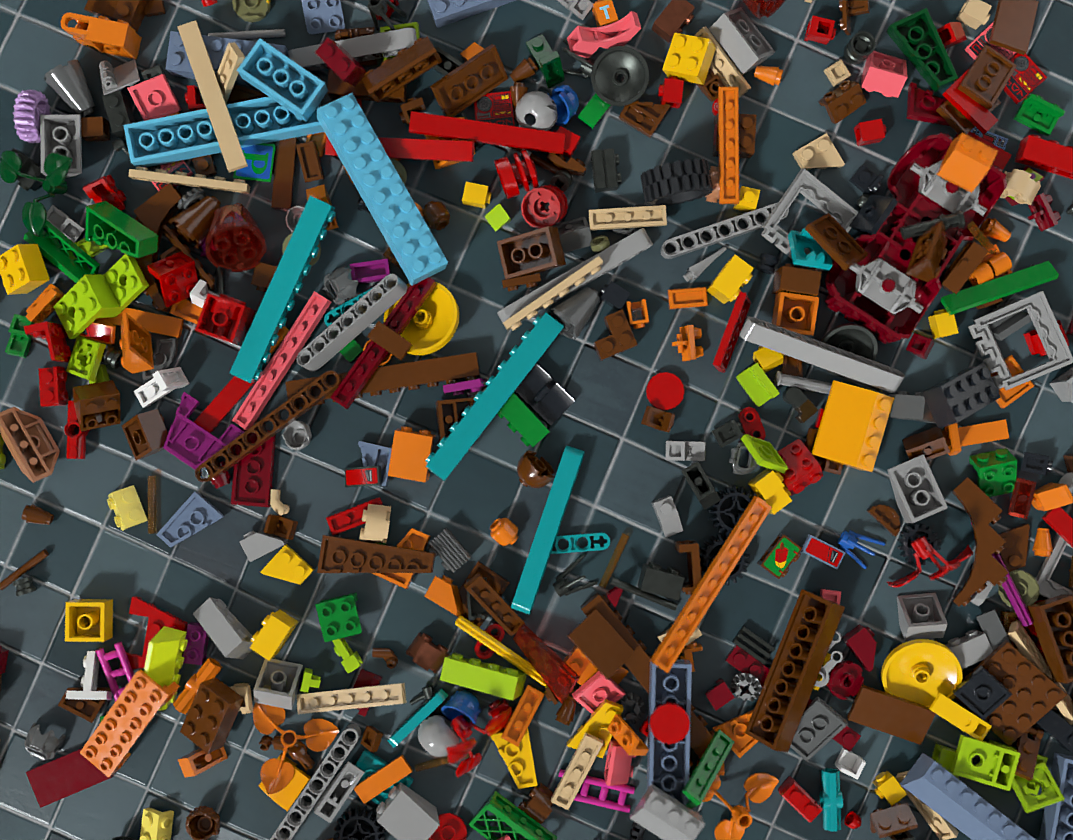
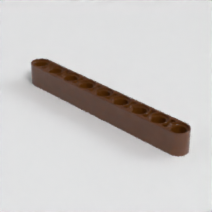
[195,371,342,482]

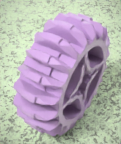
[13,90,51,143]

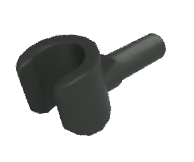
[112,139,130,157]
[410,685,435,705]

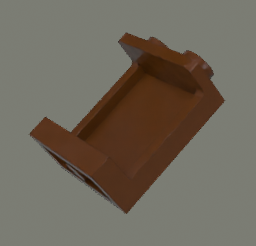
[674,540,701,595]

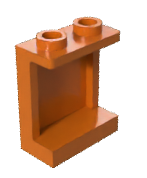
[388,426,436,483]

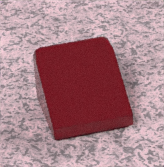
[906,333,934,360]
[606,586,623,607]

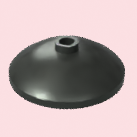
[591,46,649,106]
[821,324,878,377]

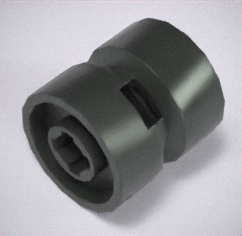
[844,31,876,65]

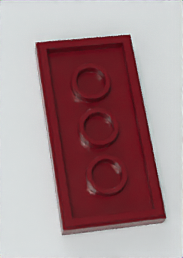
[231,428,276,507]
[26,748,114,808]

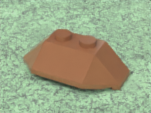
[0,407,60,483]

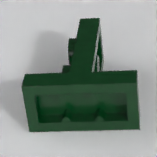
[525,34,565,89]

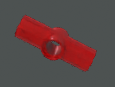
[64,401,89,459]

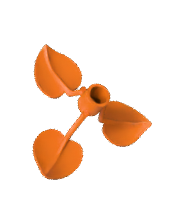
[253,703,339,794]
[703,773,779,840]

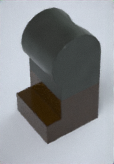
[782,387,818,423]

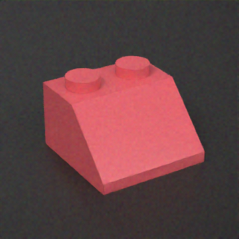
[861,51,907,98]
[604,737,636,786]

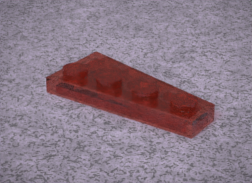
[513,624,580,704]

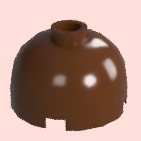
[517,450,555,488]

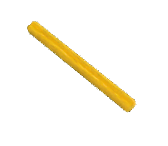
[455,615,551,686]

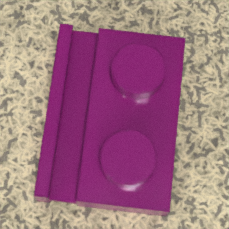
[443,378,487,396]

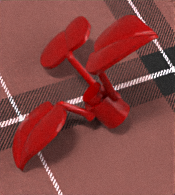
[887,536,973,588]
[446,706,512,778]

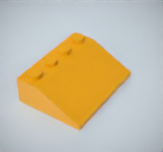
[811,380,894,472]

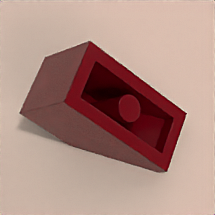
[842,624,876,672]

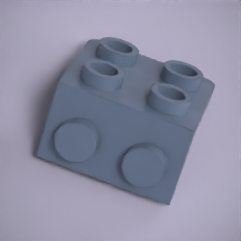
[301,0,345,34]

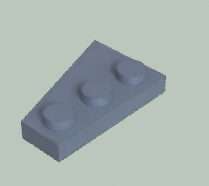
[156,491,225,547]

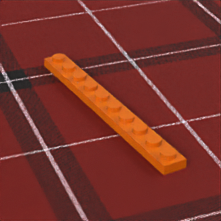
[650,496,772,673]

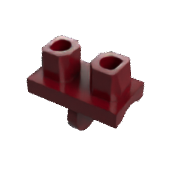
[1027,193,1061,231]

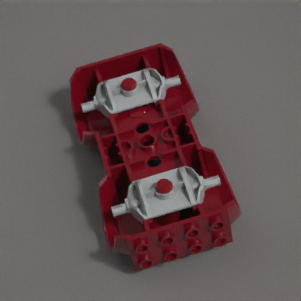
[824,132,1007,344]

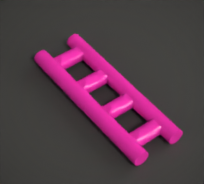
[96,642,134,702]
[555,769,635,813]

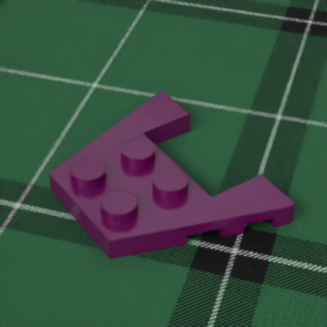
[163,392,244,470]

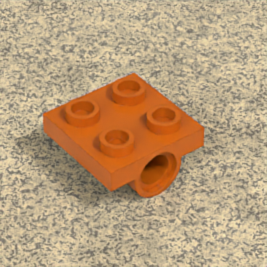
[968,244,1012,286]

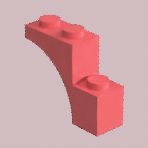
[567,11,641,59]

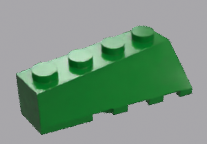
[85,201,158,258]

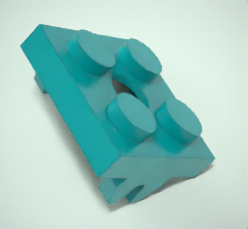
[788,228,833,270]

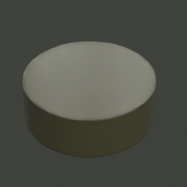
[590,235,610,252]

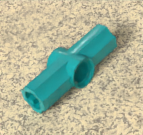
[820,768,843,832]

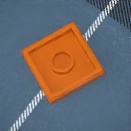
[991,355,1034,408]

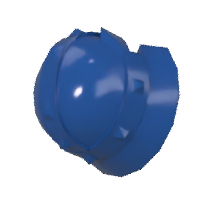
[547,84,579,126]
[441,689,482,725]

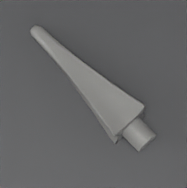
[683,247,727,282]

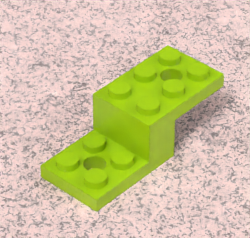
[53,254,149,339]
[950,735,1048,795]

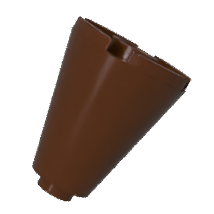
[168,196,221,249]

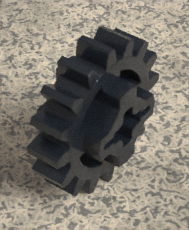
[897,523,941,565]

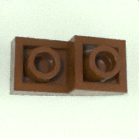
[696,68,725,102]
[547,153,586,176]
[367,321,413,361]

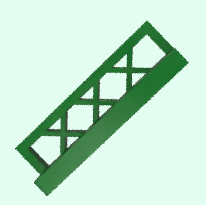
[23,220,100,283]
[682,729,735,809]

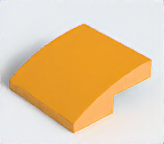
[259,753,311,811]

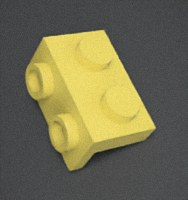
[107,485,148,531]
[139,807,174,840]

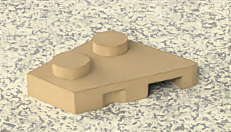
[793,133,845,170]

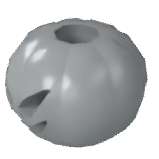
[515,91,558,131]
[418,715,459,757]

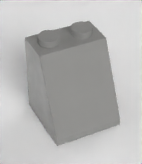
[376,782,440,840]

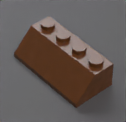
[361,36,442,103]

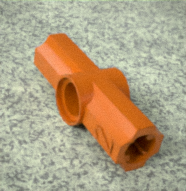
[173,657,222,715]

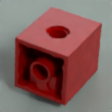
[195,293,257,346]

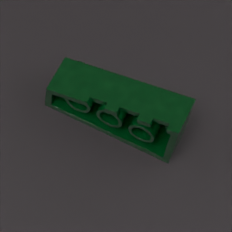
[886,8,958,92]

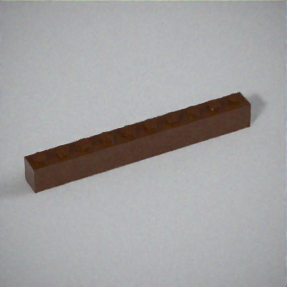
[285,352,480,408]
[580,593,715,759]

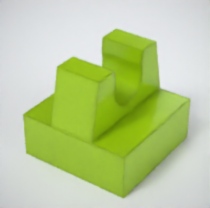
[300,668,321,692]

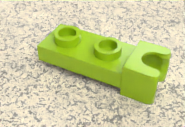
[332,638,363,674]

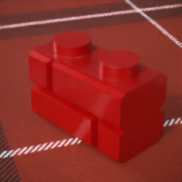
[777,776,823,823]

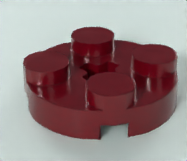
[826,660,864,700]

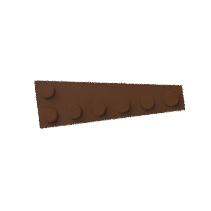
[317,535,436,573]

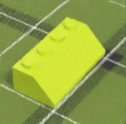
[144,626,188,711]

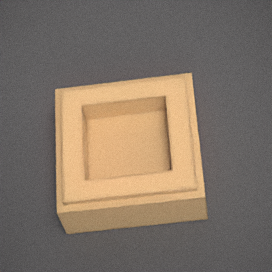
[824,59,851,87]

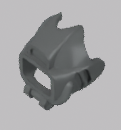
[322,265,361,305]
[729,441,758,475]
[24,722,66,761]

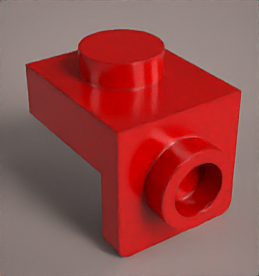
[185,85,206,111]

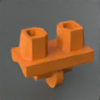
[672,325,704,361]

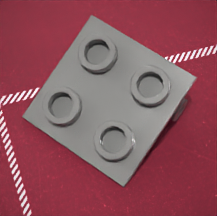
[99,59,140,96]

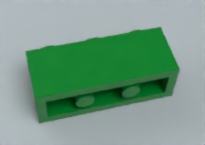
[497,392,550,447]

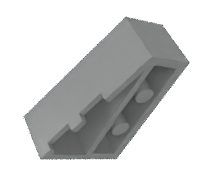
[192,598,253,659]

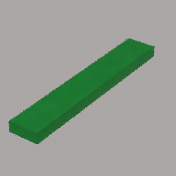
[941,261,1059,315]

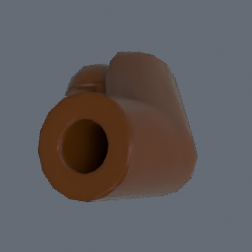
[372,648,398,669]

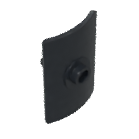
[514,362,575,426]

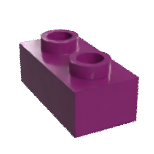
[350,259,391,284]
[183,622,209,665]

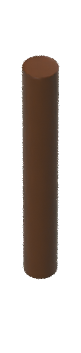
[0,549,49,590]

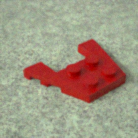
[120,596,188,670]

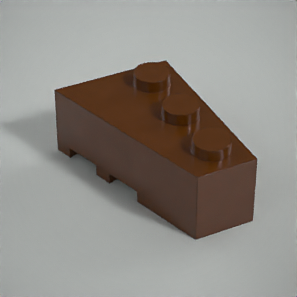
[436,397,475,442]

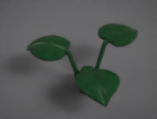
[0,151,73,237]

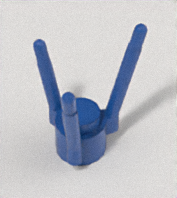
[837,530,886,569]

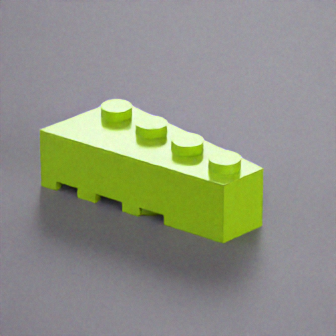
[440,653,527,701]

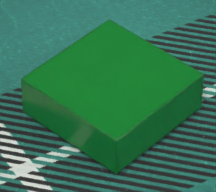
[339,339,363,363]

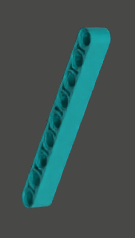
[511,445,585,615]

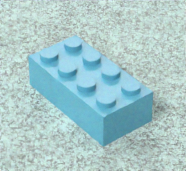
[237,39,328,122]

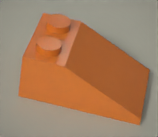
[119,313,154,374]
[560,646,629,686]

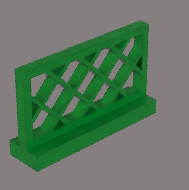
[468,791,558,840]

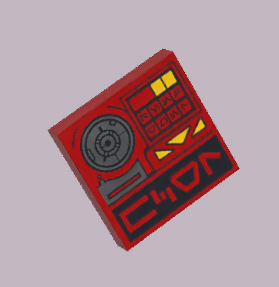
[1003,53,1047,104]
[474,91,515,126]

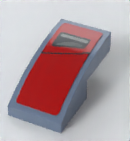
[801,534,846,569]

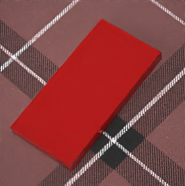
[713,291,751,373]

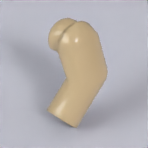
[270,489,290,516]

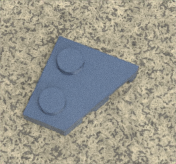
[358,441,392,486]

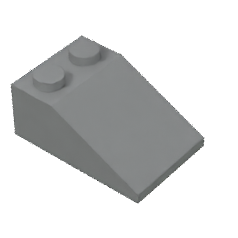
[887,454,948,523]

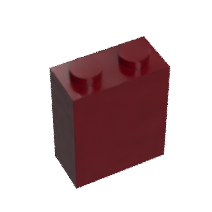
[315,37,367,86]

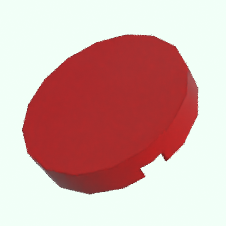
[646,372,684,410]
[649,702,690,744]
[429,812,467,840]

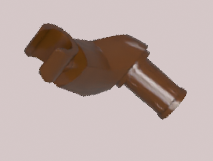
[259,735,315,770]

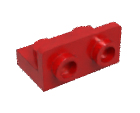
[38,366,68,407]

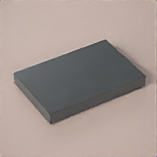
[790,697,848,761]

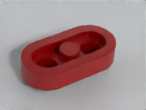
[738,407,766,440]
[474,622,505,659]

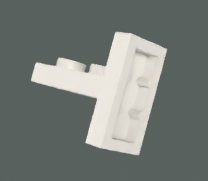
[134,367,189,408]
[66,651,112,700]

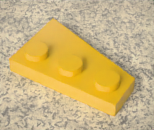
[566,699,624,758]
[491,728,538,789]

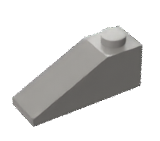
[314,761,365,823]

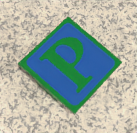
[233,143,276,182]

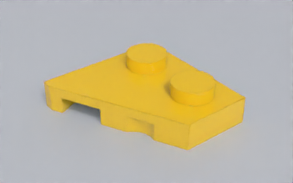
[260,544,314,585]

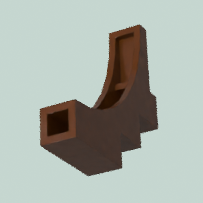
[125,183,182,313]
[952,477,1009,607]

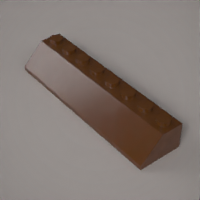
[745,589,845,753]

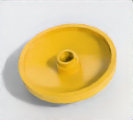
[384,282,459,355]
[881,639,962,707]

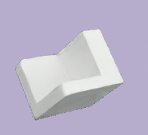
[190,279,219,308]
[834,748,866,780]

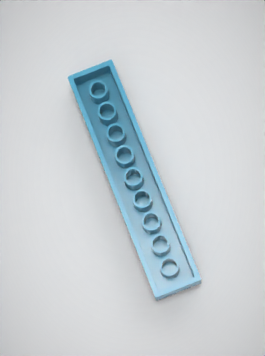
[317,93,448,286]
[123,96,324,168]

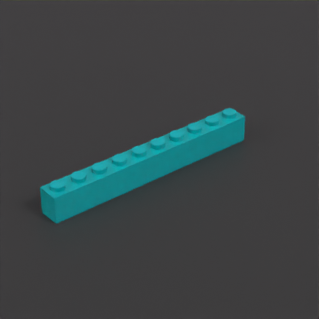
[229,196,336,383]
[425,313,564,481]

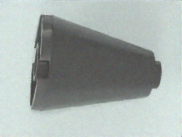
[44,60,96,117]
[548,287,600,340]

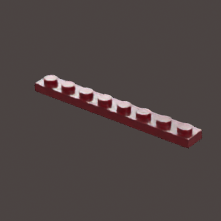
[330,277,437,410]
[724,644,861,751]

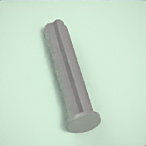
[774,371,832,394]

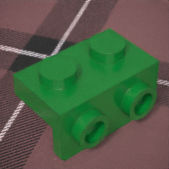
[1013,94,1065,137]

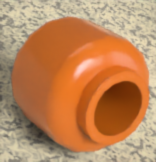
[490,518,518,546]

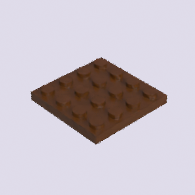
[954,640,1067,746]

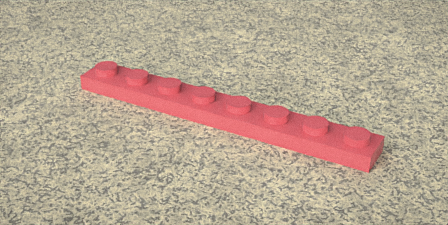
[232,291,332,430]

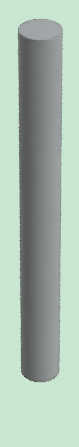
[208,29,286,39]

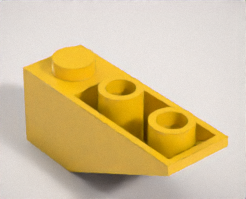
[929,693,992,741]

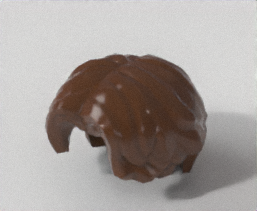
[186,805,220,840]

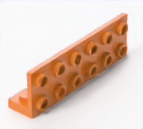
[80,669,180,778]

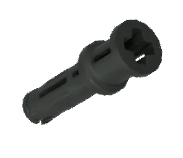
[900,210,965,240]

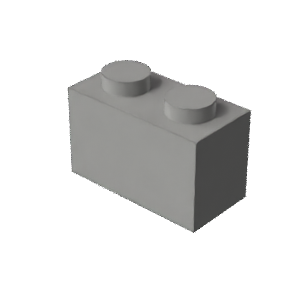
[945,630,993,669]

